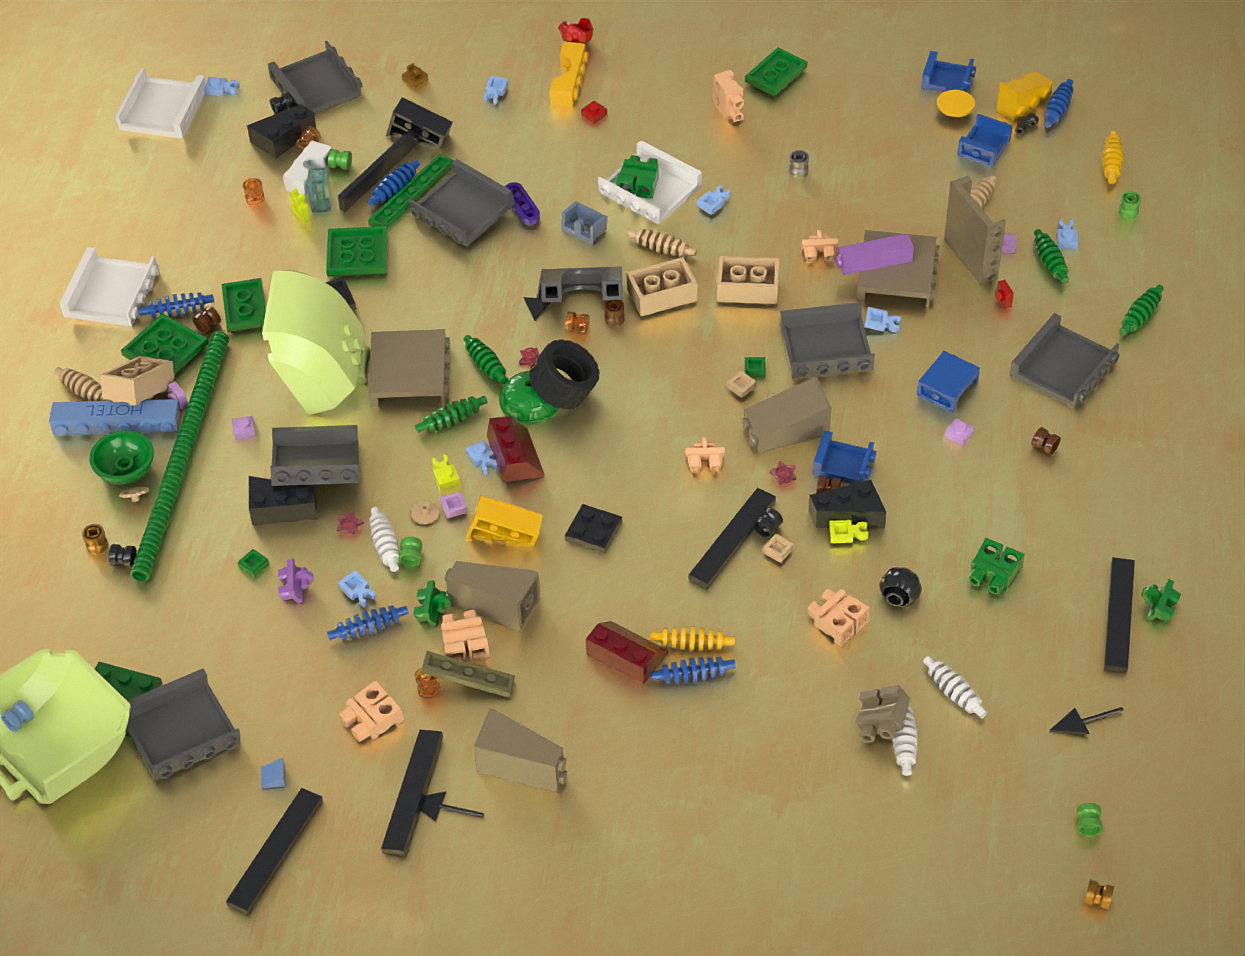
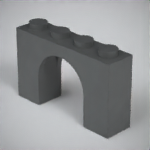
[541,266,623,302]

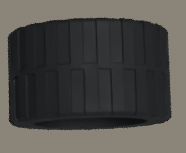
[529,339,600,409]

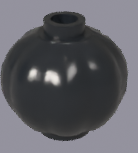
[879,567,922,607]

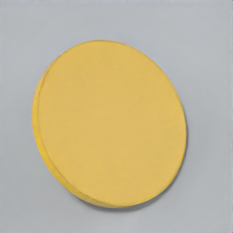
[937,90,975,117]

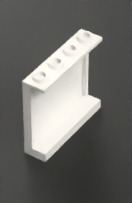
[115,67,206,139]
[598,140,702,224]
[60,247,159,327]

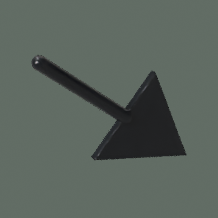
[523,271,551,321]
[1049,707,1124,734]
[420,791,484,822]

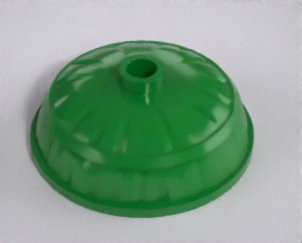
[499,371,559,424]
[89,430,154,485]

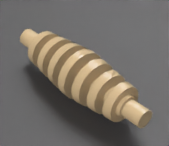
[970,175,996,208]
[627,228,697,258]
[54,367,112,401]

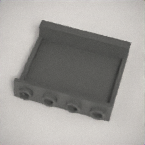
[268,41,362,115]
[409,159,515,247]
[779,302,875,379]
[1010,313,1120,409]
[270,425,359,486]
[126,668,241,781]

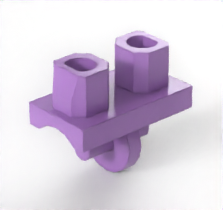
[278,558,314,604]

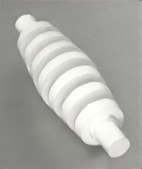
[369,507,399,572]
[923,656,988,719]
[892,706,918,776]

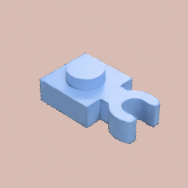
[484,76,509,104]
[204,77,239,96]
[697,185,731,215]
[1056,219,1078,249]
[864,307,901,333]
[465,440,498,476]
[338,570,376,608]

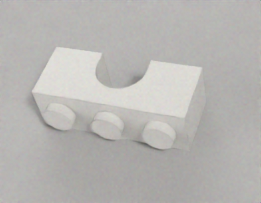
[283,141,332,197]

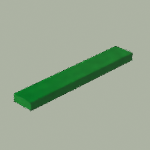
[368,154,454,229]

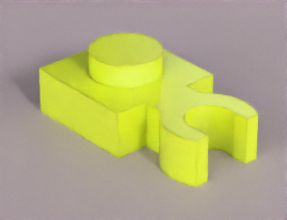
[290,188,310,224]
[432,454,461,490]
[829,520,868,543]

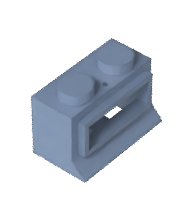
[561,201,607,245]

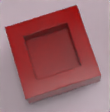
[581,101,607,124]
[995,280,1014,309]

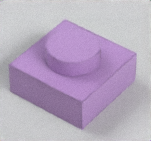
[1002,233,1016,254]
[168,381,188,411]
[232,416,256,440]
[945,418,974,446]
[440,492,468,519]

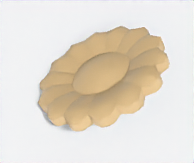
[119,486,149,502]
[410,501,440,525]

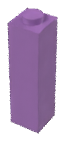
[835,234,914,275]

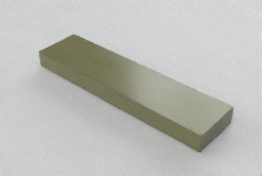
[421,651,515,698]

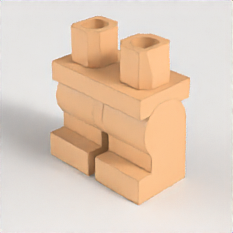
[713,69,744,122]
[808,588,870,647]
[441,610,490,662]
[339,680,404,742]

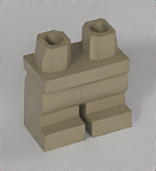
[855,685,911,743]

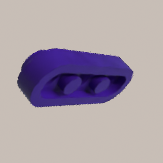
[505,182,540,225]

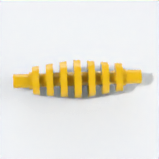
[1102,131,1124,184]
[650,626,735,651]

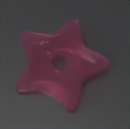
[519,347,539,367]
[769,461,796,484]
[337,511,364,534]

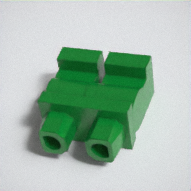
[616,155,659,199]
[969,537,1025,595]

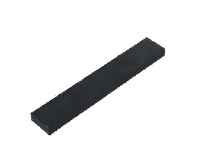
[338,130,416,212]
[688,487,776,588]
[1104,557,1135,673]
[381,729,443,855]
[226,788,323,915]

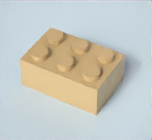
[717,256,779,304]
[626,257,697,316]
[100,356,175,405]

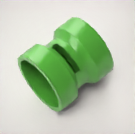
[328,149,352,170]
[1119,191,1141,219]
[399,537,423,567]
[1076,803,1103,836]

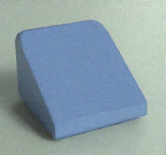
[261,758,285,789]

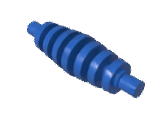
[1044,79,1074,128]
[367,160,420,207]
[139,292,214,318]
[327,605,409,641]
[651,657,736,684]

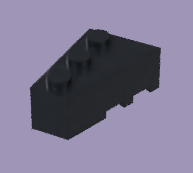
[386,97,453,148]
[247,104,317,158]
[249,476,317,525]
[809,480,886,528]

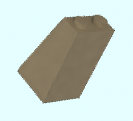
[741,377,832,453]
[445,561,541,632]
[474,708,567,793]

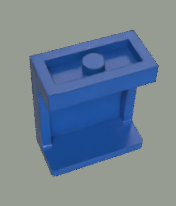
[921,51,976,92]
[957,114,1013,167]
[917,351,980,413]
[813,430,877,484]

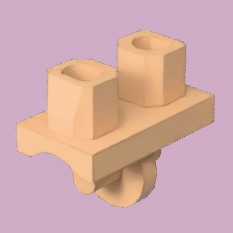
[801,229,838,262]
[685,436,724,471]

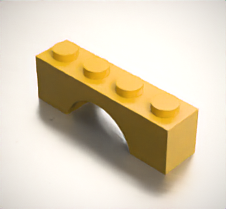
[550,42,588,106]

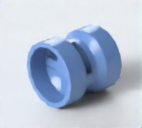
[0,700,34,733]

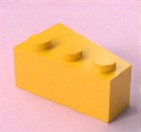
[996,71,1053,122]
[465,495,543,547]

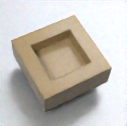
[727,371,757,398]
[763,534,794,563]

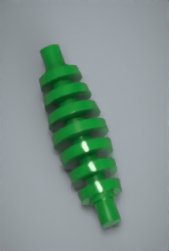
[1034,229,1069,284]
[1119,284,1164,335]
[463,335,508,384]
[415,396,488,433]

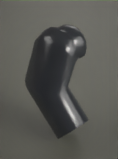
[1015,113,1039,135]

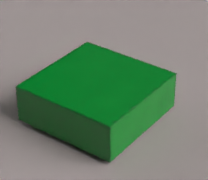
[745,357,766,377]
[237,549,269,577]

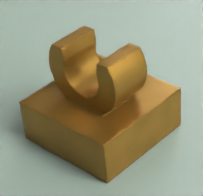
[402,63,428,88]

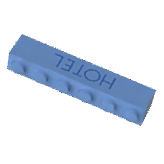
[49,399,181,435]

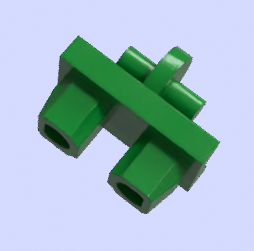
[1141,579,1181,622]
[413,580,452,626]

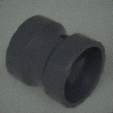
[269,92,295,114]
[753,508,783,538]
[108,544,137,568]

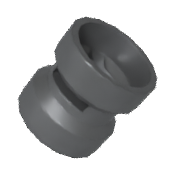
[789,150,809,177]

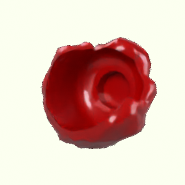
[558,18,594,44]

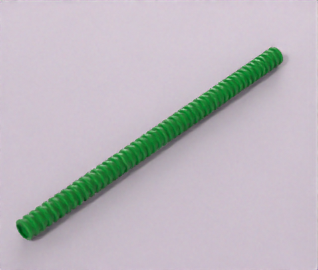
[130,331,229,582]

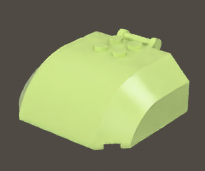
[262,270,370,415]
[0,649,131,804]

